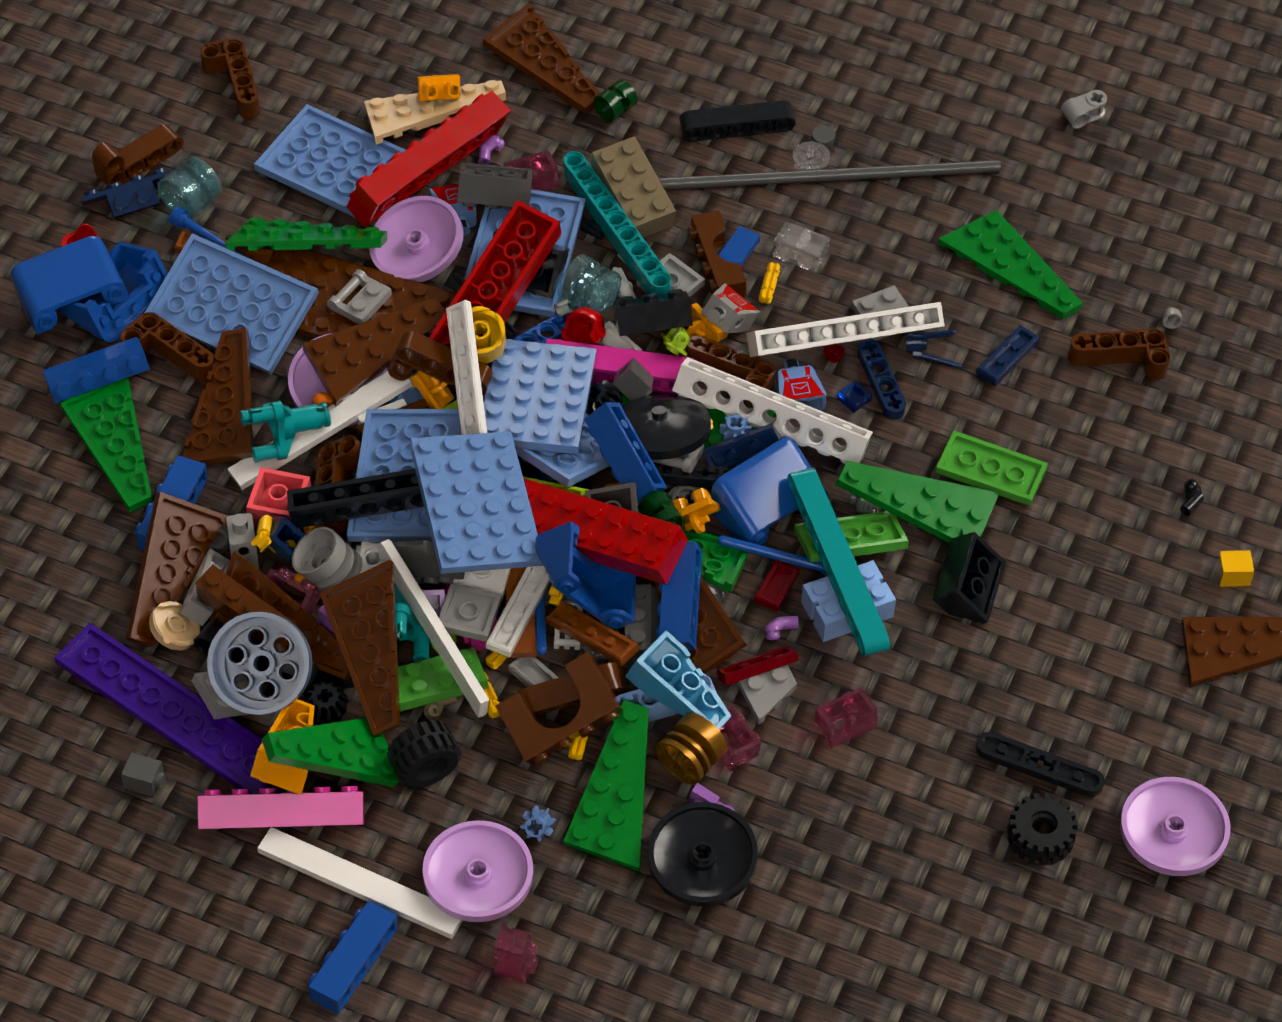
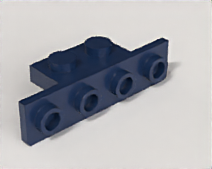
[80,168,174,219]

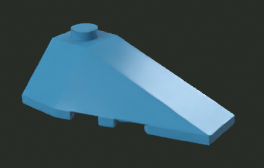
[625,630,731,730]

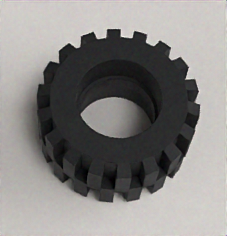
[387,720,462,789]

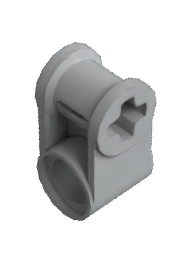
[1060,90,1107,129]

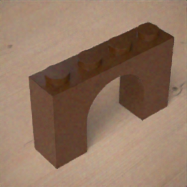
[495,652,623,765]

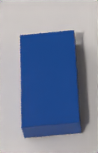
[718,226,761,267]

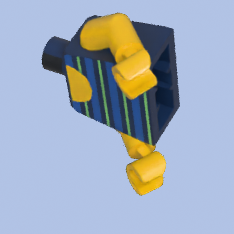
[251,515,311,589]

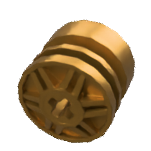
[655,712,728,785]

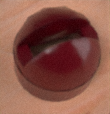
[823,343,845,363]

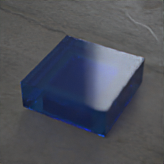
[837,380,872,413]

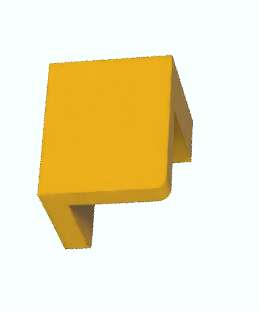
[1219,550,1254,587]

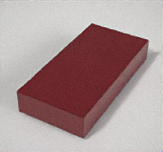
[754,560,800,612]

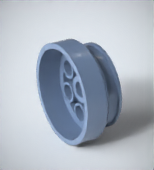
[207,612,312,715]

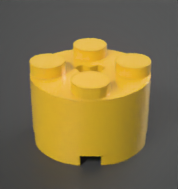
[472,306,506,364]

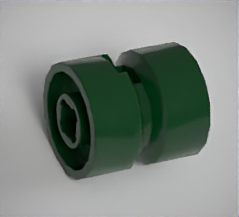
[593,79,638,122]
[638,490,684,528]

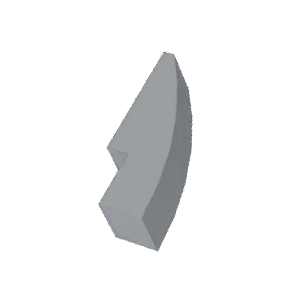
[180,548,230,626]

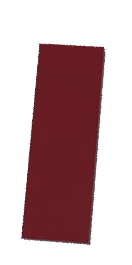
[716,646,799,685]

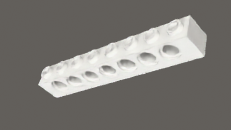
[746,302,945,357]
[672,357,873,464]

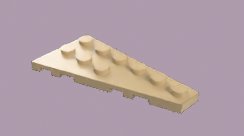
[364,80,506,145]

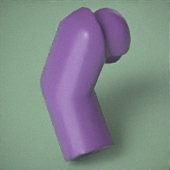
[478,135,504,165]

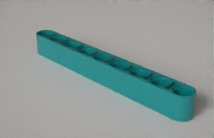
[563,151,672,295]
[788,468,890,657]

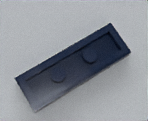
[976,325,1040,386]
[703,423,781,468]

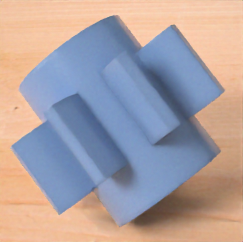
[720,414,752,441]
[520,805,556,841]

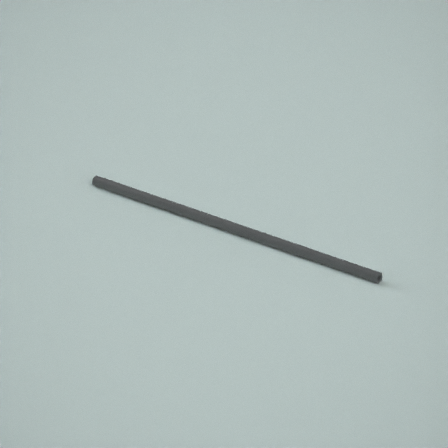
[658,160,1001,190]

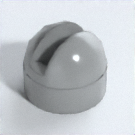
[1162,307,1182,329]

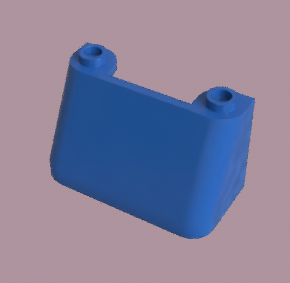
[11,236,130,335]
[57,242,168,342]
[711,437,828,545]
[535,521,636,629]

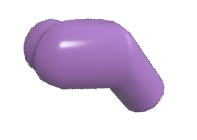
[764,616,799,640]

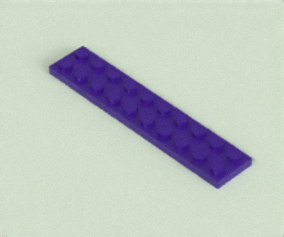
[54,623,272,794]

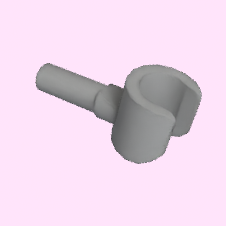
[554,299,572,317]

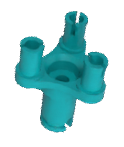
[240,401,331,463]
[394,582,431,662]

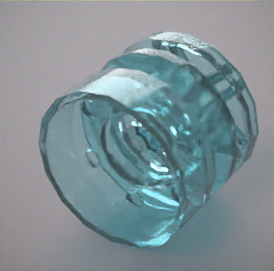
[157,156,222,219]
[558,254,621,315]

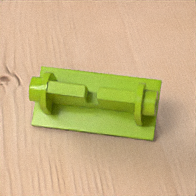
[660,327,690,356]

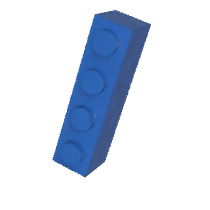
[42,337,150,403]
[584,402,667,505]
[135,456,208,550]
[655,542,702,650]
[308,901,398,1015]

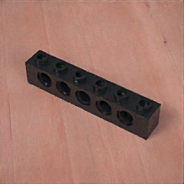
[287,469,424,528]

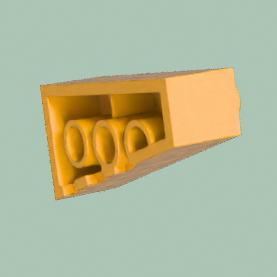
[250,699,315,795]

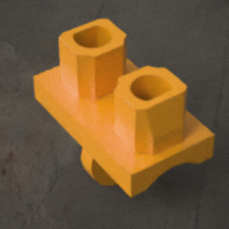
[417,74,460,101]
[686,303,728,343]
[409,370,454,409]
[673,488,721,534]

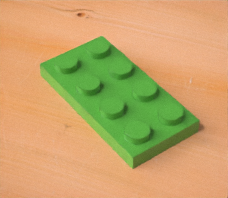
[935,431,1048,506]
[794,511,909,563]
[398,647,489,712]

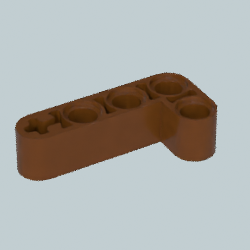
[200,38,260,119]
[92,124,183,186]
[120,312,214,383]
[1068,328,1170,380]
[388,331,493,395]
[684,336,777,408]
[315,435,361,536]
[518,662,628,716]

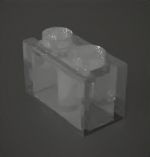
[773,221,830,273]

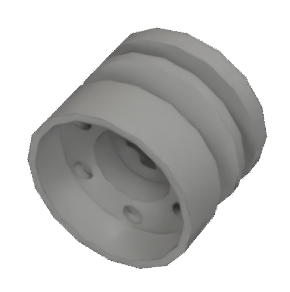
[292,527,362,592]

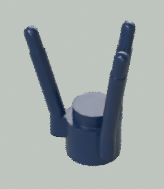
[907,329,962,369]

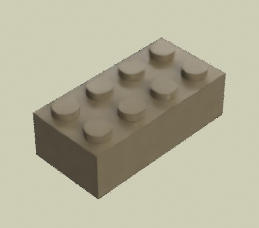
[591,136,676,238]

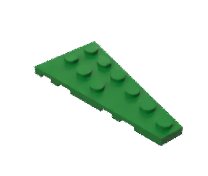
[938,210,1083,319]
[226,217,387,251]
[60,377,152,513]
[835,461,999,543]
[682,527,750,593]
[563,700,649,872]
[262,718,399,787]

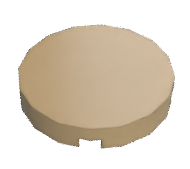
[149,601,201,651]

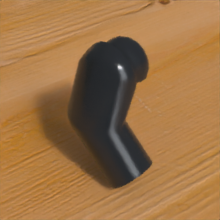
[1180,479,1204,516]

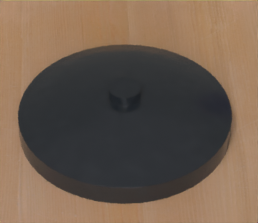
[621,394,711,460]
[648,802,758,906]

